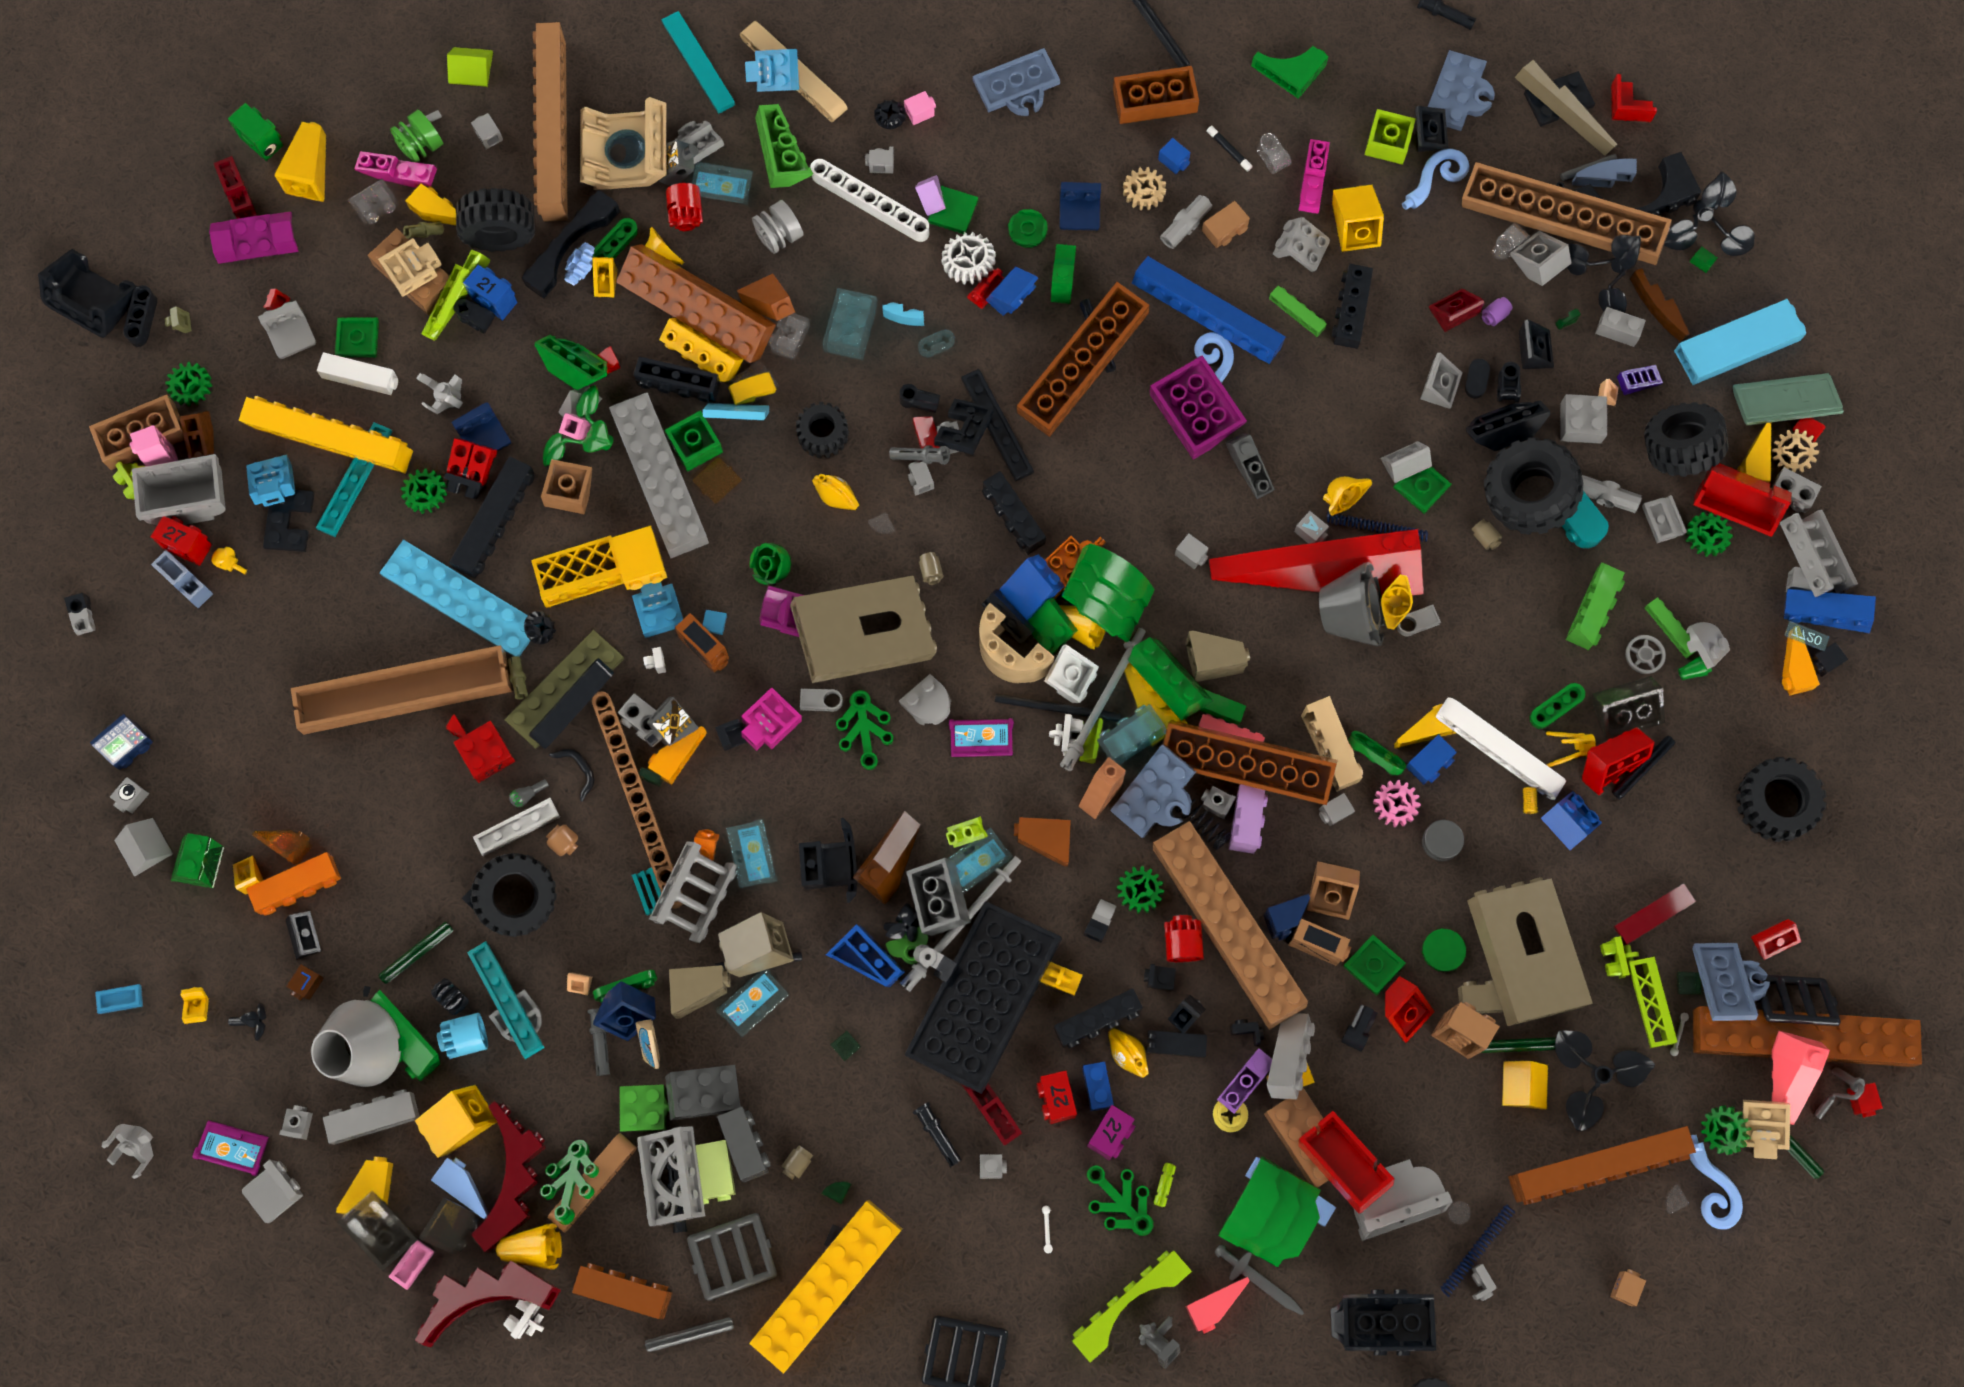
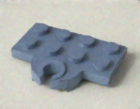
[973,48,1060,116]
[1428,50,1495,131]
[1110,744,1196,838]
[1692,943,1770,1021]

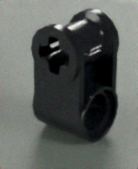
[454,299,495,334]
[1497,361,1521,403]

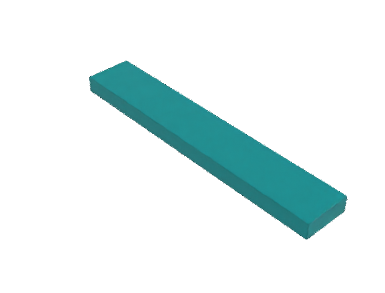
[661,11,735,114]
[316,422,393,537]
[467,941,545,1059]

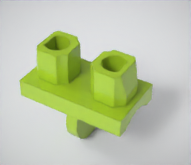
[112,461,146,500]
[946,816,988,848]
[1600,936,1639,979]

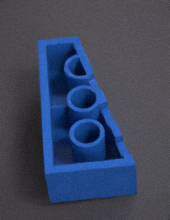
[1784,589,1876,633]

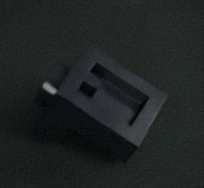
[1144,964,1176,991]

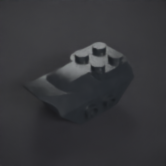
[1331,1289,1436,1356]

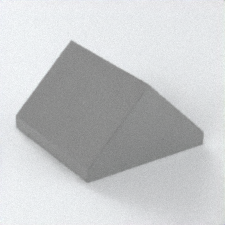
[1420,353,1462,409]
[1381,441,1432,483]
[114,818,173,876]

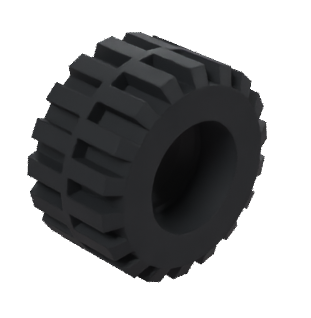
[796,402,849,458]

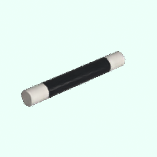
[1207,126,1253,172]

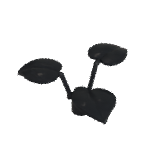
[1664,171,1755,256]
[1567,235,1641,313]
[1555,1030,1655,1131]

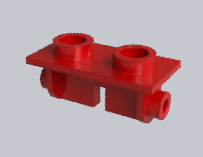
[967,268,1004,309]

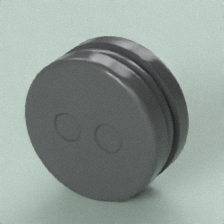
[1422,820,1464,861]

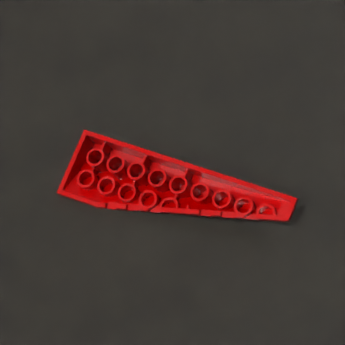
[1209,529,1424,596]

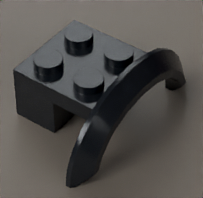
[799,818,857,903]

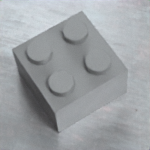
[1560,394,1607,443]

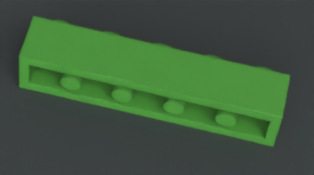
[1269,286,1327,337]
[1645,597,1696,659]

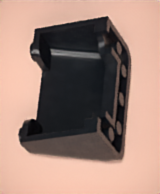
[38,249,138,338]

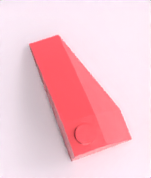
[1772,1031,1830,1125]

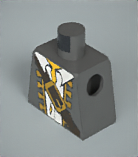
[659,140,698,186]
[644,697,699,747]

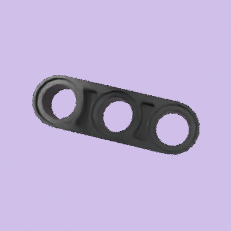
[123,285,157,347]

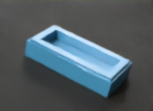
[95,984,143,1014]

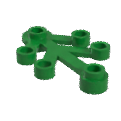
[836,690,894,770]
[540,1140,599,1225]
[1087,1166,1153,1236]

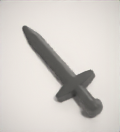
[1215,1245,1304,1315]

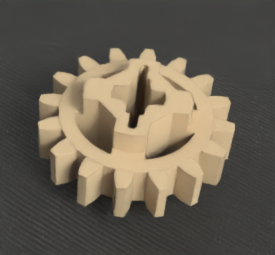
[1123,167,1166,210]
[1772,429,1819,473]

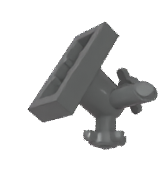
[1139,1316,1180,1369]

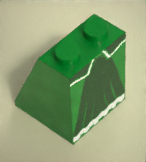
[171,833,224,888]

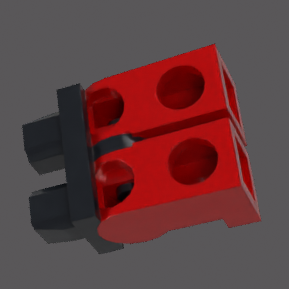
[444,438,498,499]

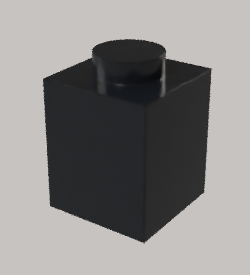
[1811,642,1848,677]

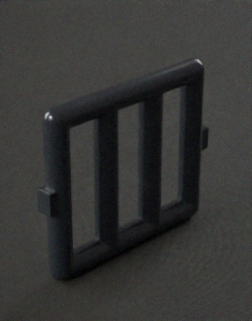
[1753,975,1841,1026]
[922,1315,1008,1387]

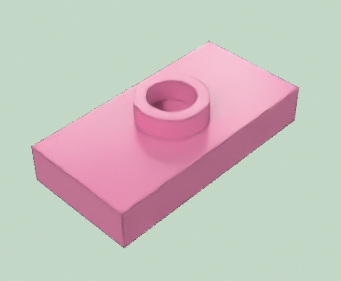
[389,1239,435,1290]

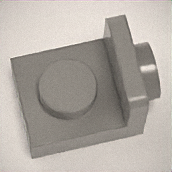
[1471,1264,1497,1301]

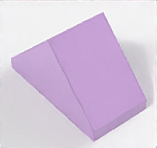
[915,175,946,216]

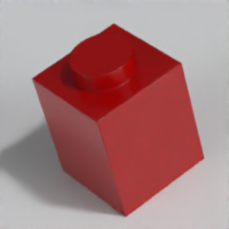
[1847,1083,1883,1118]

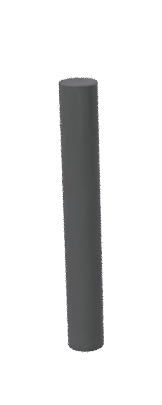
[1560,154,1617,181]

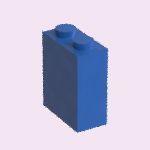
[999,554,1064,621]

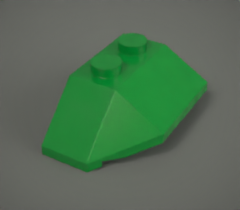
[535,335,607,390]

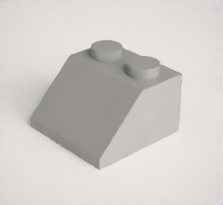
[1510,231,1571,286]

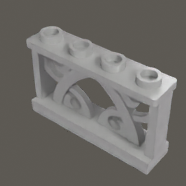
[637,1127,705,1226]

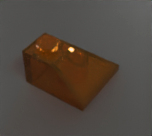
[252,830,313,866]

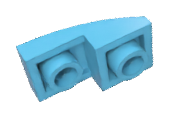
[883,302,924,326]

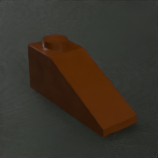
[179,411,214,459]

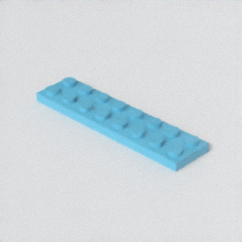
[380,540,541,657]

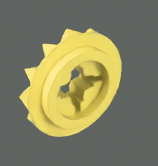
[1213,1101,1248,1133]

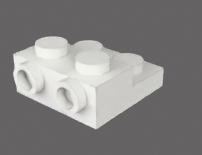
[1044,645,1099,703]

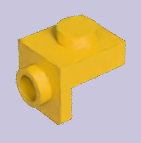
[181,987,209,1024]

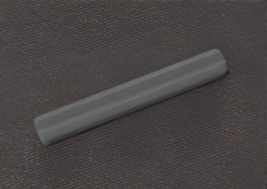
[645,1317,734,1352]

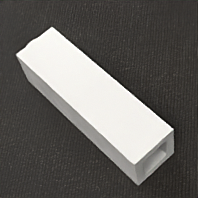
[317,352,398,395]

